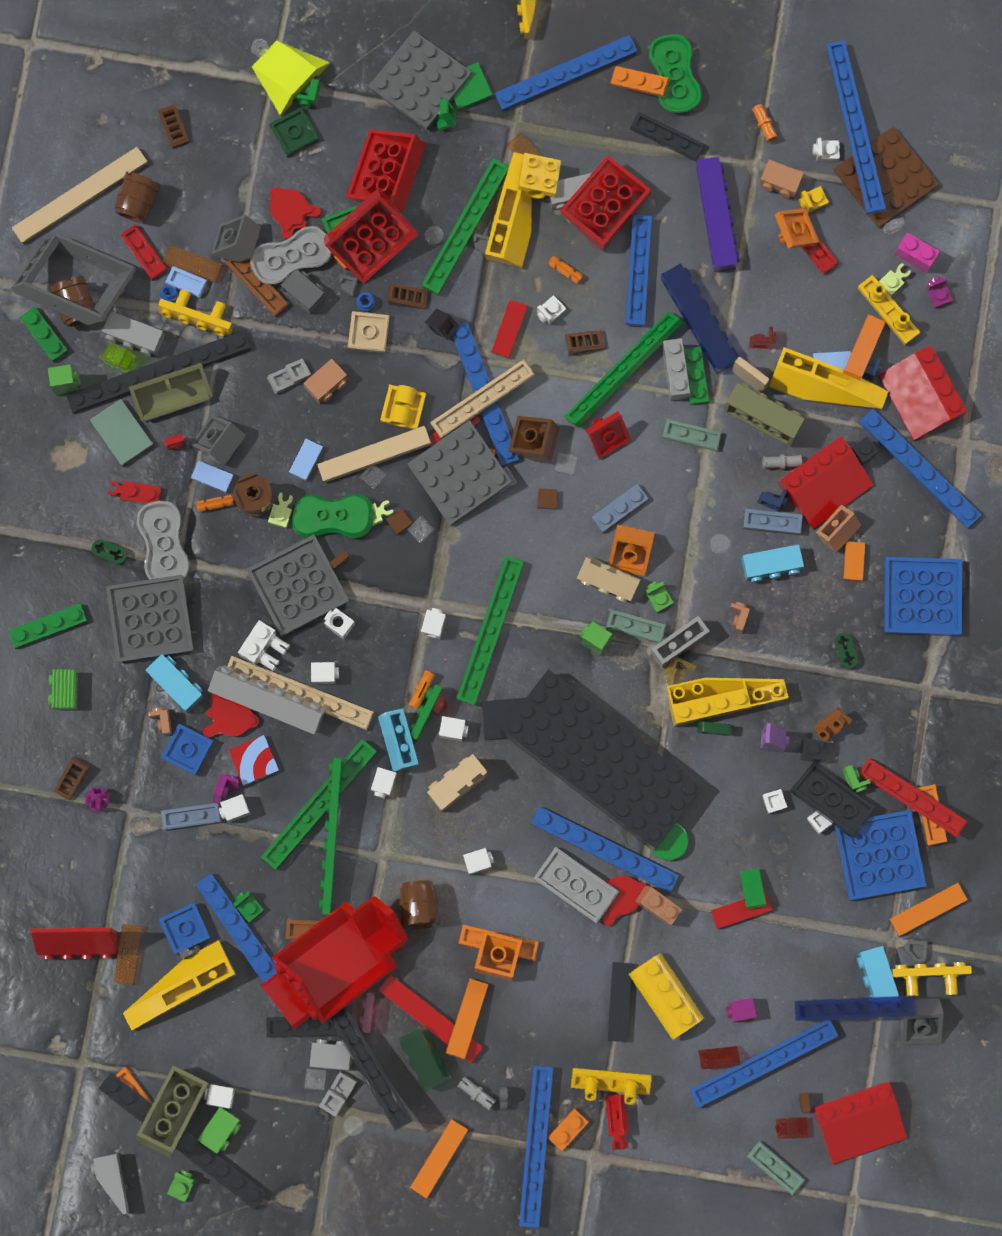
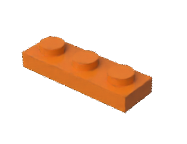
[610,66,669,97]
[917,784,948,846]

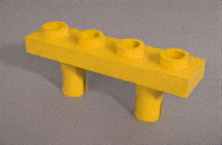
[857,275,920,345]
[158,289,232,337]
[891,962,972,997]
[571,1068,651,1105]

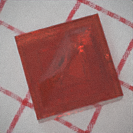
[432,694,447,717]

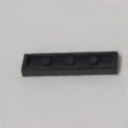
[630,112,705,162]
[607,962,632,1042]
[266,1017,339,1038]

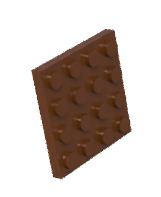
[833,126,939,229]

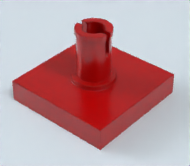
[586,411,631,459]

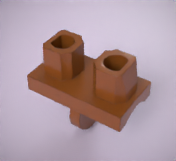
[813,706,852,742]

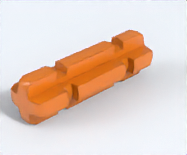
[549,256,583,284]
[196,495,234,512]

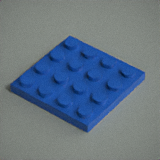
[884,557,962,636]
[834,810,926,901]

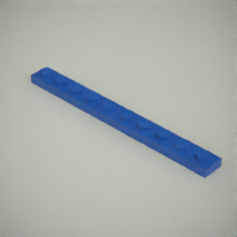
[826,40,886,215]

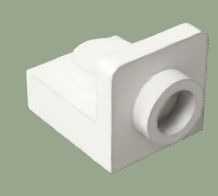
[813,138,840,161]
[537,295,566,325]

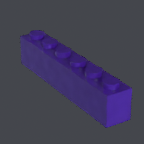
[696,157,740,272]

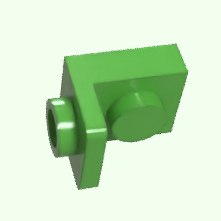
[645,581,673,613]
[842,765,871,793]
[167,1170,196,1202]

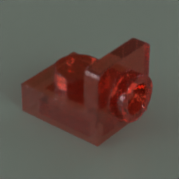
[749,326,777,349]
[775,1117,808,1139]

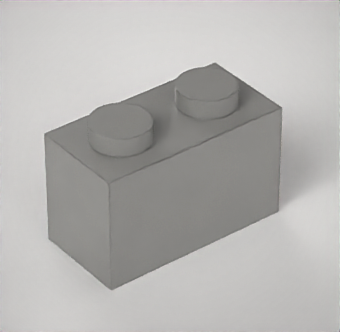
[310,1039,351,1071]

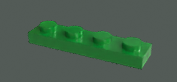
[8,603,88,649]

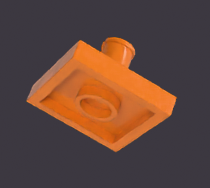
[775,208,819,249]

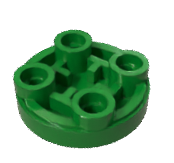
[652,823,688,861]

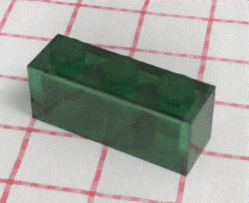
[399,1025,452,1092]

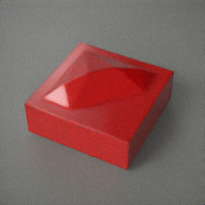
[165,434,186,450]

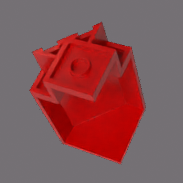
[260,896,408,1029]

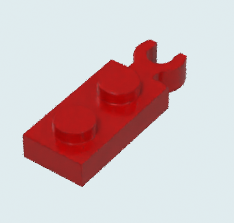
[108,481,162,505]
[605,1094,629,1150]

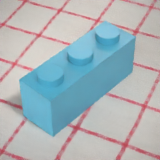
[741,545,804,583]
[146,654,204,713]
[378,708,418,772]
[857,946,901,1010]

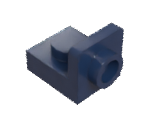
[862,358,883,380]
[757,489,788,511]

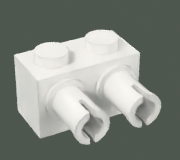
[238,620,290,671]

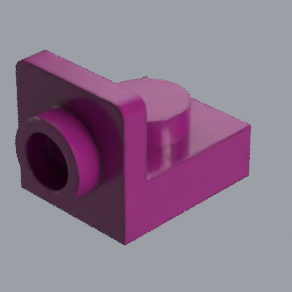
[926,277,953,309]
[213,774,239,804]

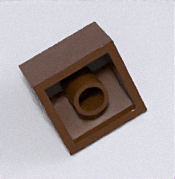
[509,416,560,463]

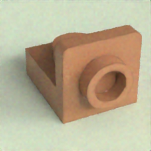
[729,602,750,634]
[148,707,173,736]

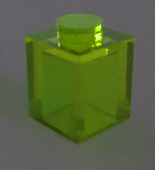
[101,343,135,373]

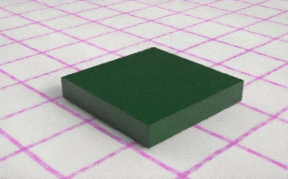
[269,107,319,157]

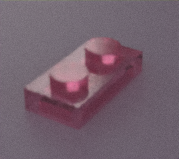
[359,993,376,1034]

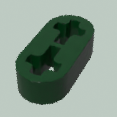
[92,539,127,565]
[834,633,858,670]
[697,722,734,736]

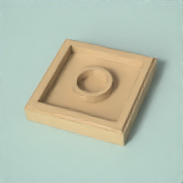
[348,311,390,353]
[732,357,769,393]

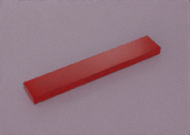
[859,758,968,837]
[379,975,483,1063]

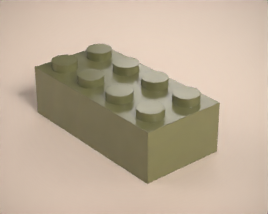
[724,383,804,447]
[135,1066,208,1158]

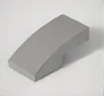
[267,358,311,394]
[319,1070,358,1117]

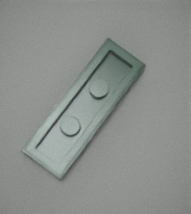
[662,419,722,452]
[606,609,666,643]
[746,1141,805,1196]

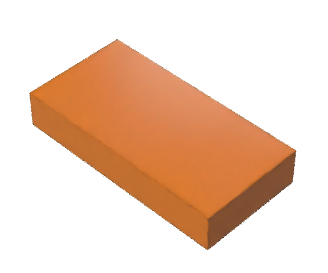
[843,541,865,582]

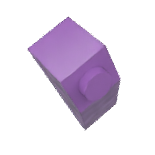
[760,723,789,752]

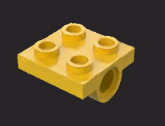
[518,153,561,199]
[380,385,426,430]

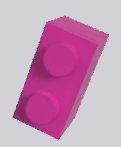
[895,233,940,273]

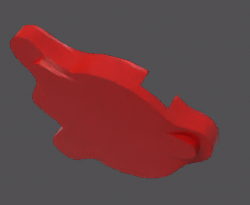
[270,187,321,240]
[203,693,259,738]
[603,876,647,926]

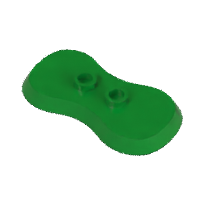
[649,34,702,113]
[291,494,374,538]

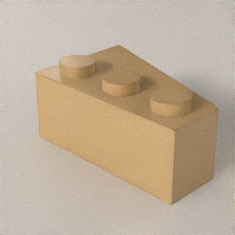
[577,556,641,602]
[427,754,488,812]

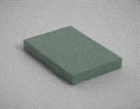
[90,399,153,466]

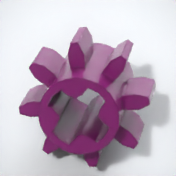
[85,787,110,811]

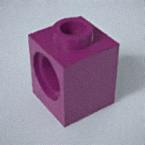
[726,998,757,1022]

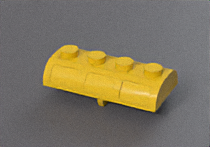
[629,953,705,1040]

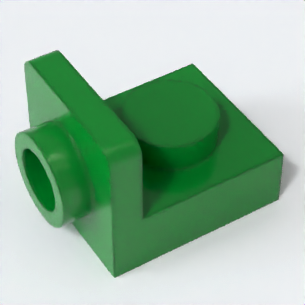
[296,79,320,108]
[437,98,456,130]
[233,892,265,923]

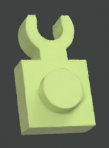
[879,263,911,297]
[268,493,293,529]
[372,501,394,526]

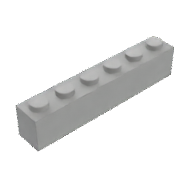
[208,666,326,734]

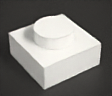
[762,789,787,814]
[807,812,833,834]

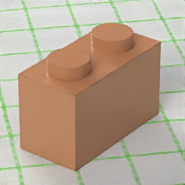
[759,160,804,199]
[303,359,348,404]
[816,505,861,552]
[635,886,682,925]

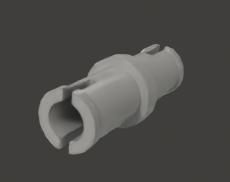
[762,454,802,469]
[457,1077,496,1111]

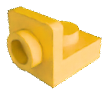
[799,186,829,213]

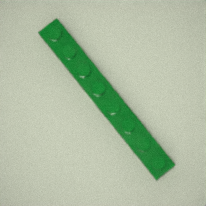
[421,158,509,295]
[564,311,683,428]
[457,556,524,706]
[261,739,377,870]
[319,758,343,915]

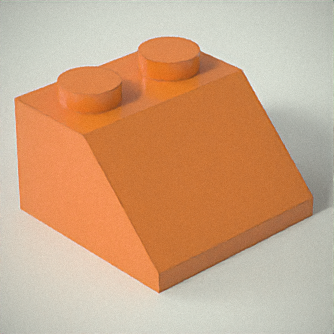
[608,525,655,576]
[474,930,522,981]

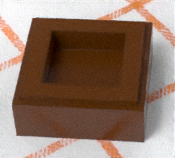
[537,488,558,509]
[386,508,412,535]
[330,551,350,572]
[799,1092,811,1113]

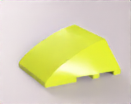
[252,41,330,116]

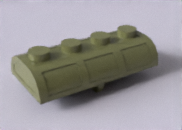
[129,363,213,421]

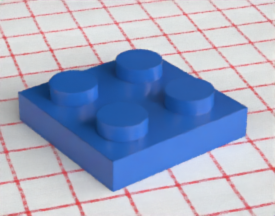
[161,724,214,776]
[159,902,211,955]

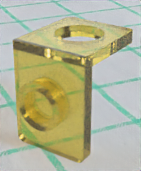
[665,657,697,684]

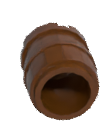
[115,171,161,223]
[49,276,94,327]
[233,473,274,517]
[399,880,440,929]

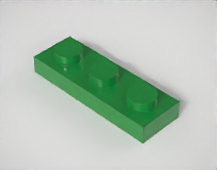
[19,306,68,363]
[684,347,709,405]
[409,684,443,742]

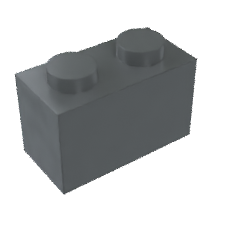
[281,269,325,314]

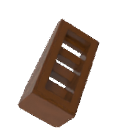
[158,104,189,148]
[388,283,428,309]
[565,330,605,356]
[53,757,91,801]

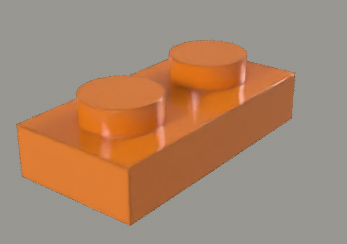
[548,1109,588,1151]

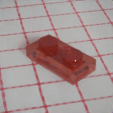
[698,1046,740,1070]

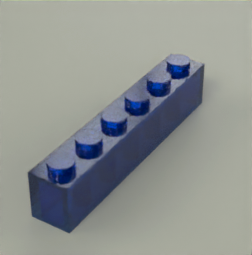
[660,264,738,375]
[795,994,917,1021]

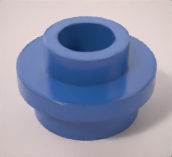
[159,286,178,303]
[356,293,375,311]

